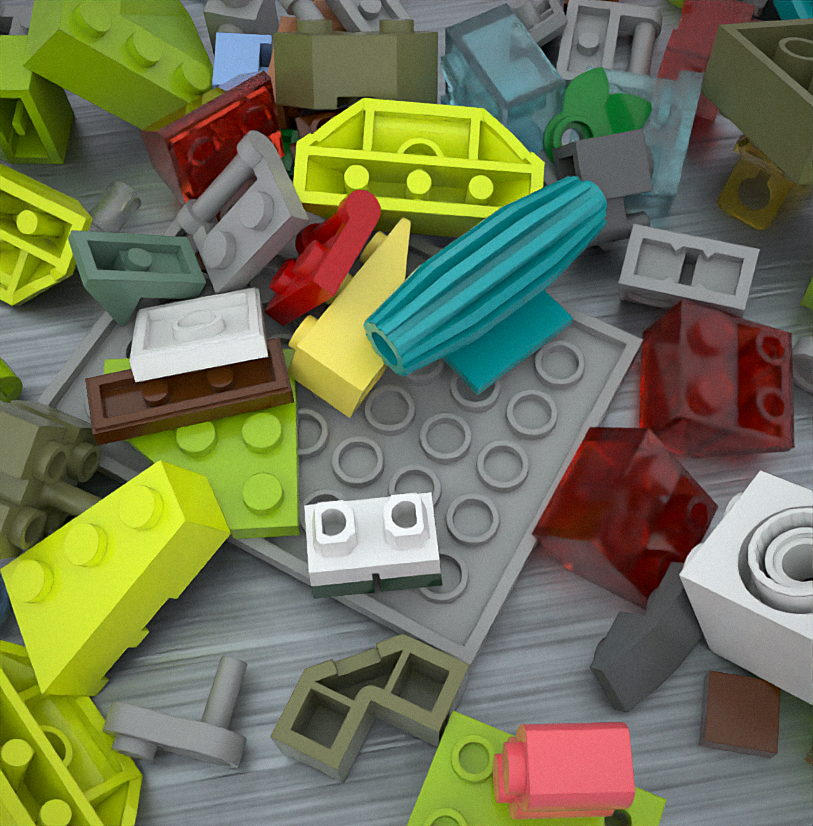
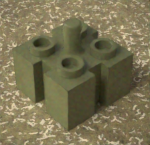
[0,400,102,559]

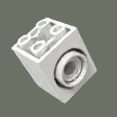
[679,470,813,705]

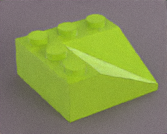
[22,0,213,146]

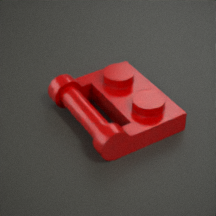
[264,189,381,326]

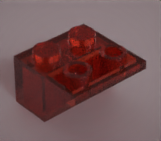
[140,70,285,205]
[638,300,795,458]
[531,427,719,610]

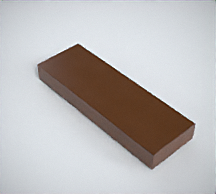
[85,337,294,446]

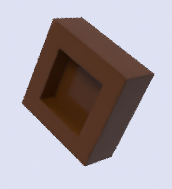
[699,670,781,758]

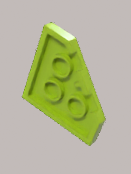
[104,349,300,539]

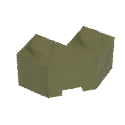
[273,19,438,109]
[270,634,470,783]

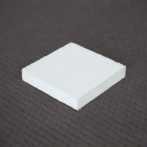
[129,287,268,382]

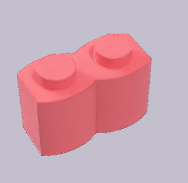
[493,722,635,820]

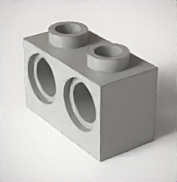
[618,224,760,325]

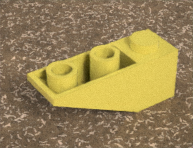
[288,217,411,418]

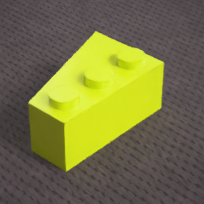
[0,460,231,696]

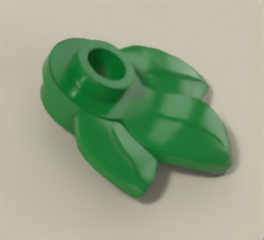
[542,67,652,164]

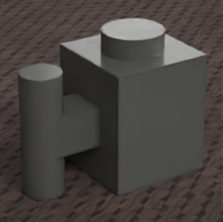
[552,129,654,247]

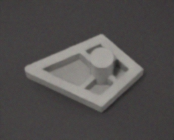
[498,0,568,53]

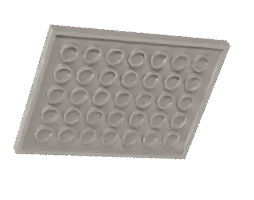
[37,151,643,672]

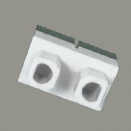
[304,492,443,599]

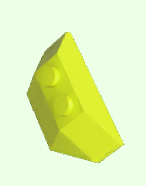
[293,98,545,238]
[0,163,93,306]
[0,640,143,826]

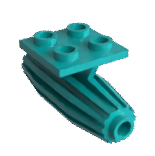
[363,176,607,396]

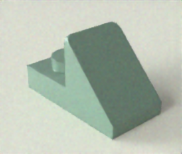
[68,230,206,327]

